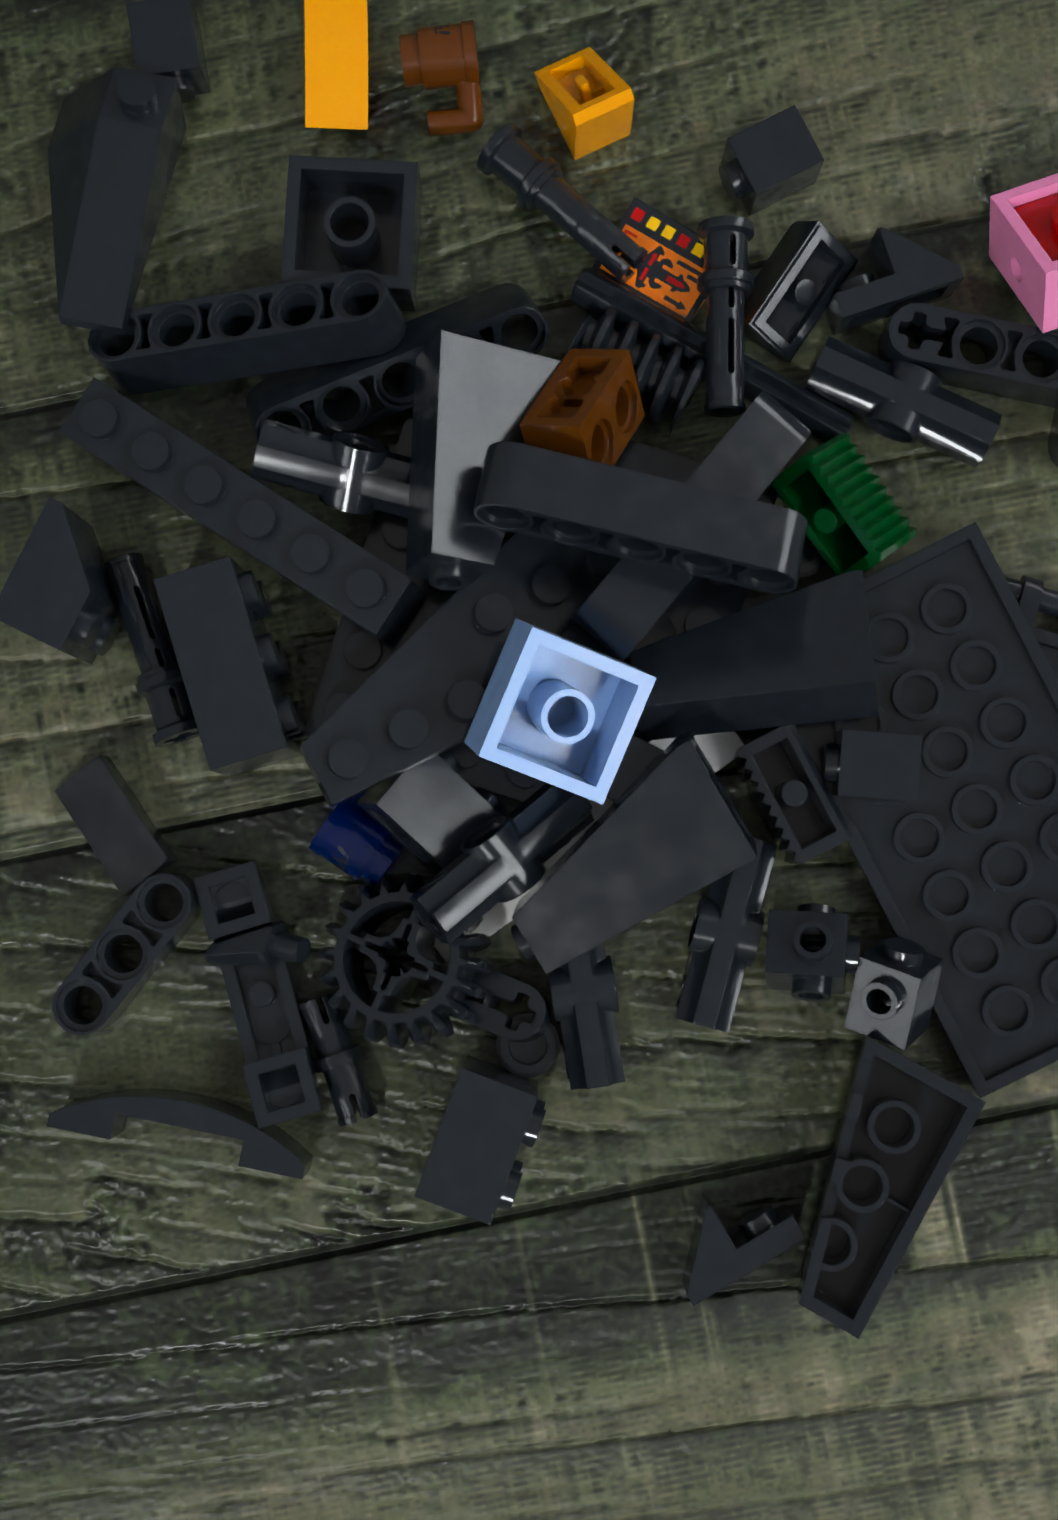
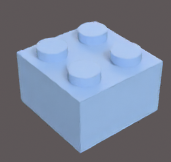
[464,618,656,805]

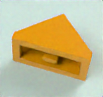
[534,47,635,160]

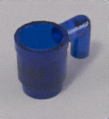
[308,790,404,888]

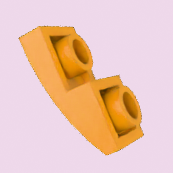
[304,0,368,130]

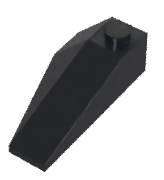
[48,67,186,335]

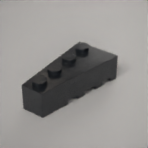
[797,1035,986,1339]

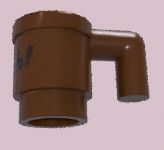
[399,20,484,137]

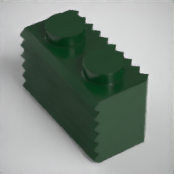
[770,433,917,576]

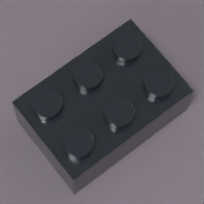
[153,556,309,777]

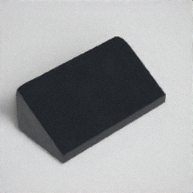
[744,221,858,362]
[55,754,178,896]

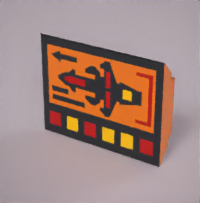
[592,197,705,323]

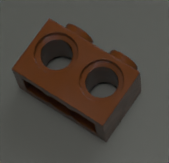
[519,349,645,466]

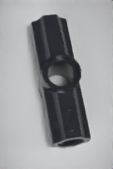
[805,336,1003,468]
[251,419,411,519]
[409,783,594,944]
[674,838,778,1033]
[548,943,625,1090]

